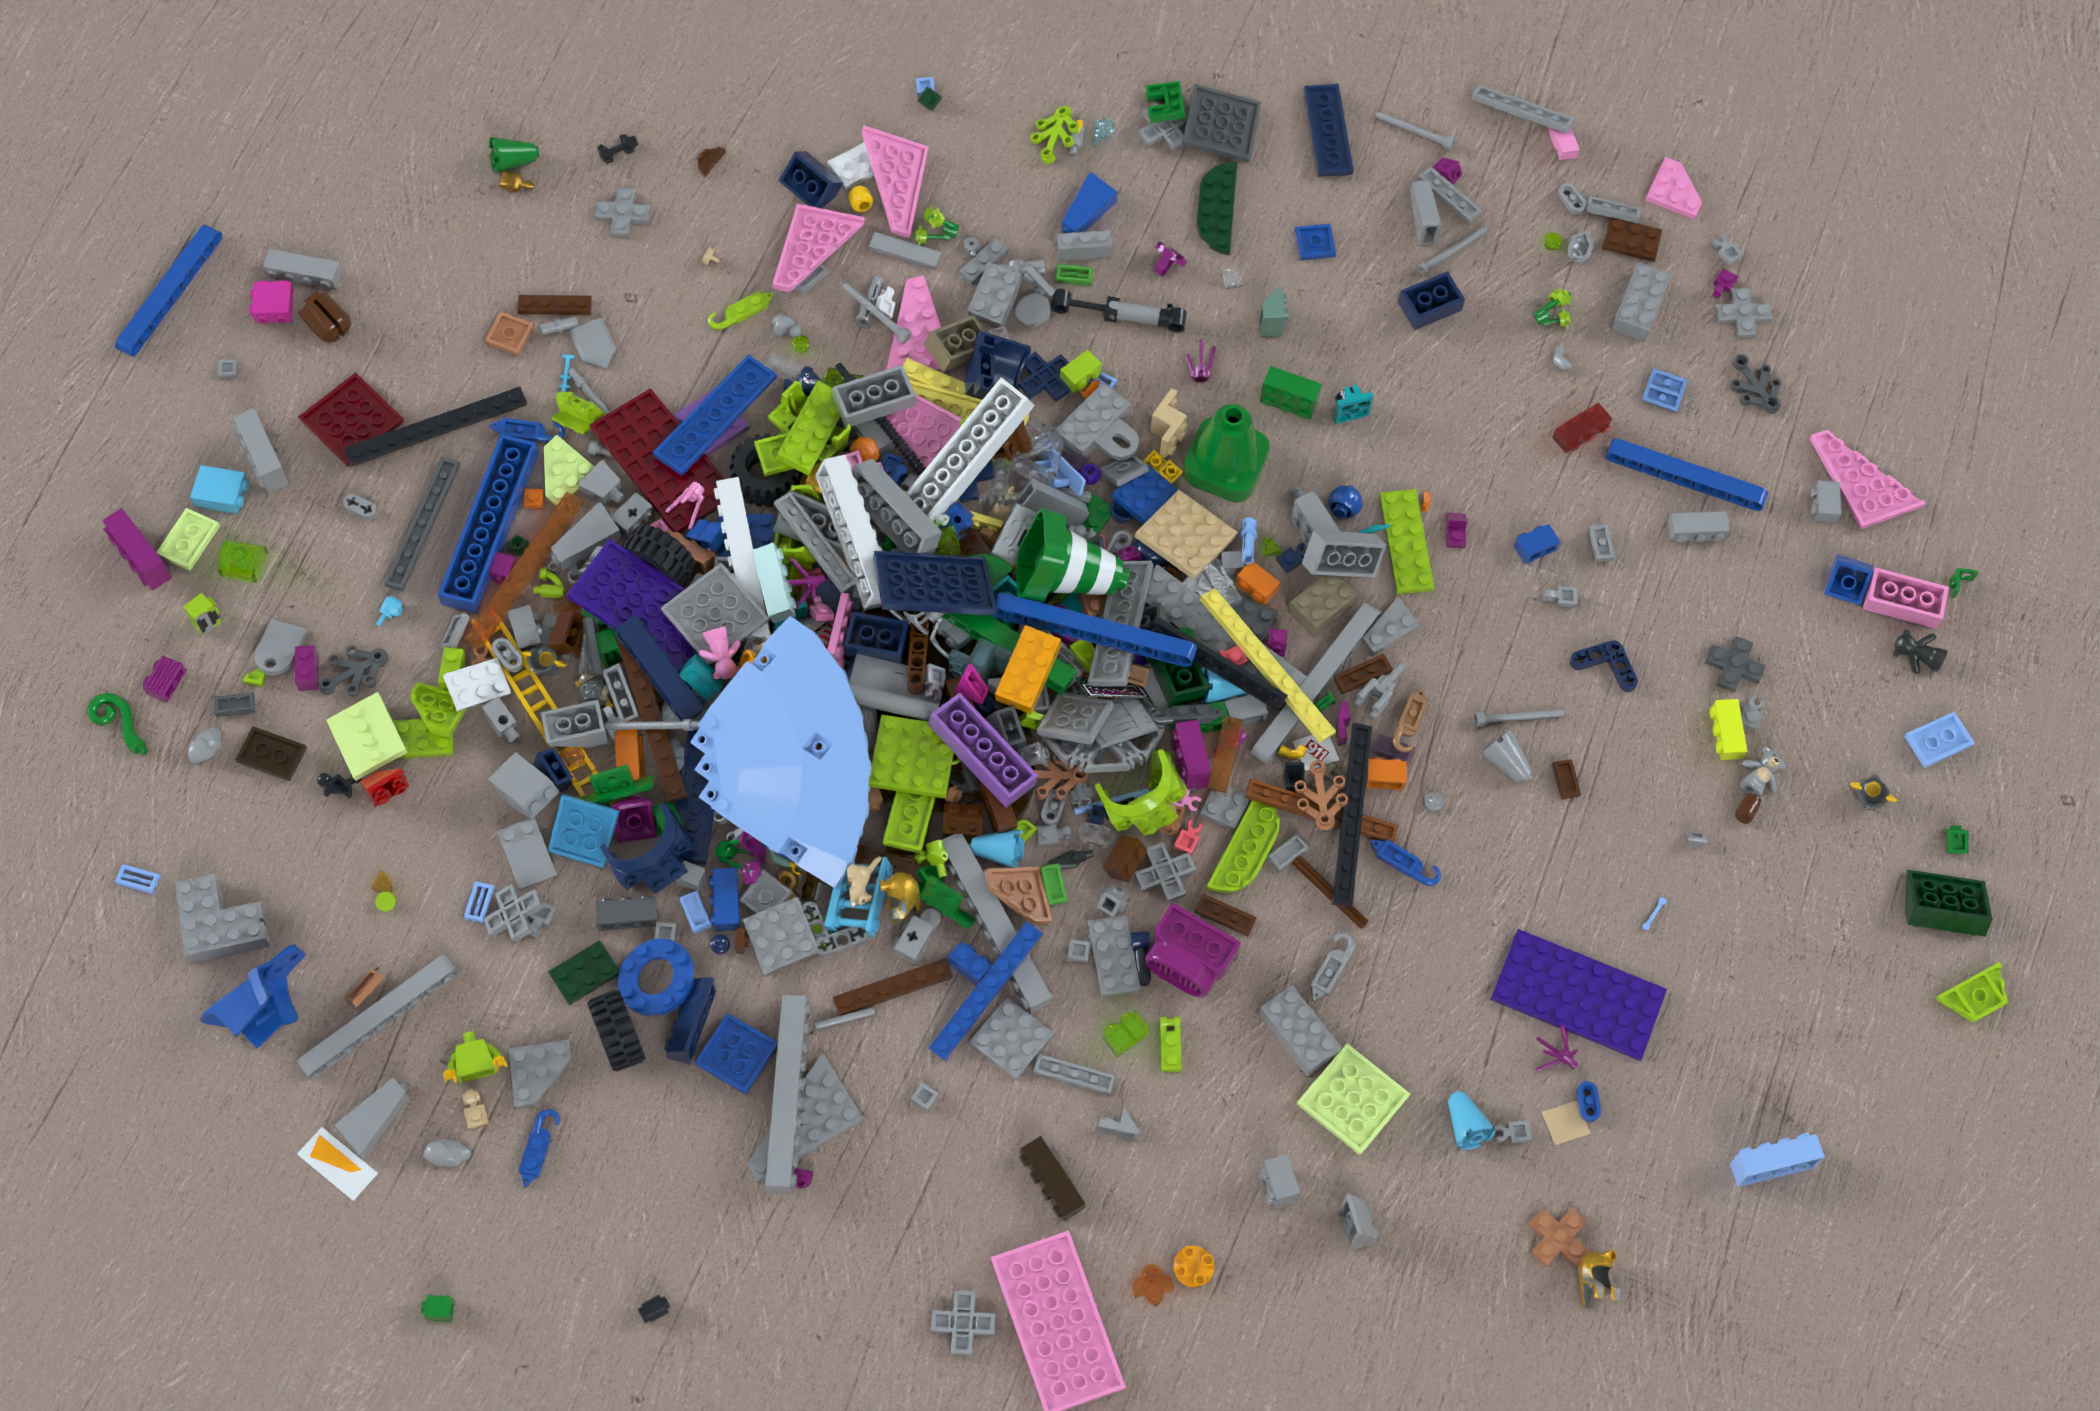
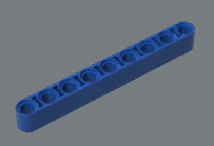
[115,225,222,357]
[1606,439,1768,511]

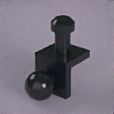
[317,773,362,798]

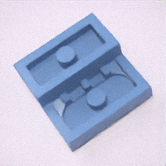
[1642,368,1688,412]

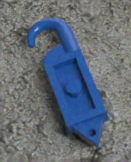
[489,418,565,443]
[1370,839,1441,886]
[518,1109,560,1188]

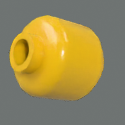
[848,185,873,212]

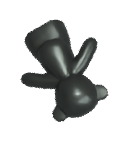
[1893,629,1948,674]

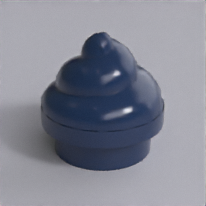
[710,934,730,954]

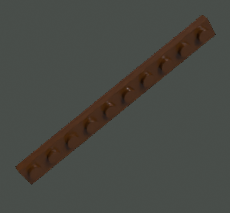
[612,628,688,803]

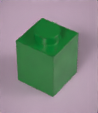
[421,1295,455,1322]

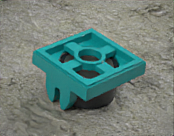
[1333,384,1374,424]

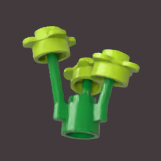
[913,205,959,246]
[1533,287,1572,329]

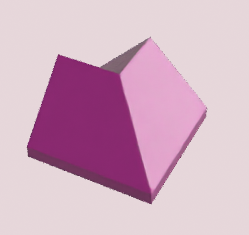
[612,795,657,843]

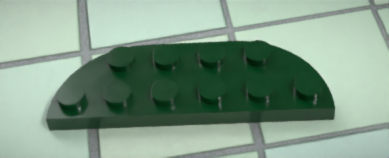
[1197,162,1237,255]

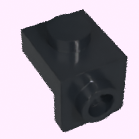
[1283,762,1305,793]

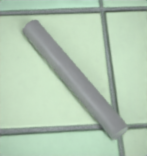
[814,1007,875,1030]

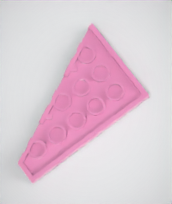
[861,125,929,238]
[887,275,954,372]
[1809,430,1926,530]

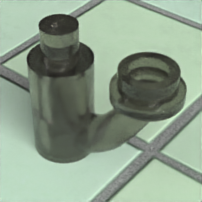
[949,762,980,794]

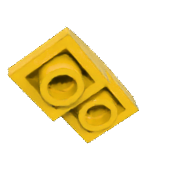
[1143,450,1183,484]

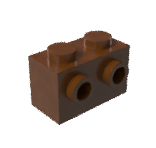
[1102,835,1147,882]

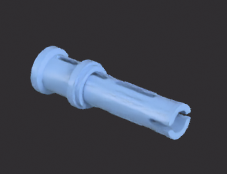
[1240,517,1258,564]

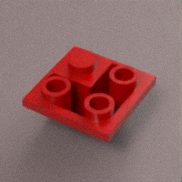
[360,768,409,807]

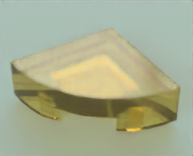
[371,870,392,893]

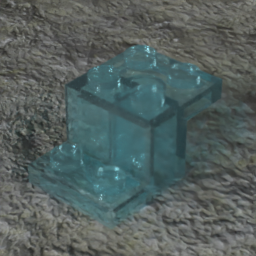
[949,638,1013,683]

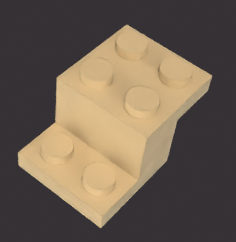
[1150,388,1188,460]

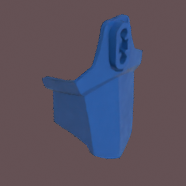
[200,944,306,1049]

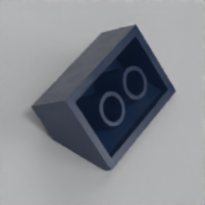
[778,151,844,209]

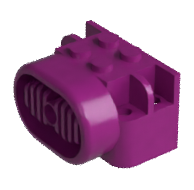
[1145,903,1241,997]

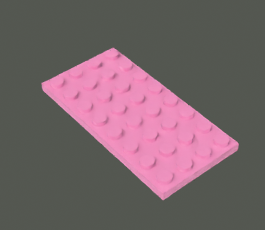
[991,1231,1126,1411]

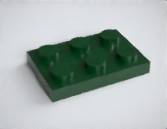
[548,940,620,1006]

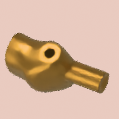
[499,170,534,193]

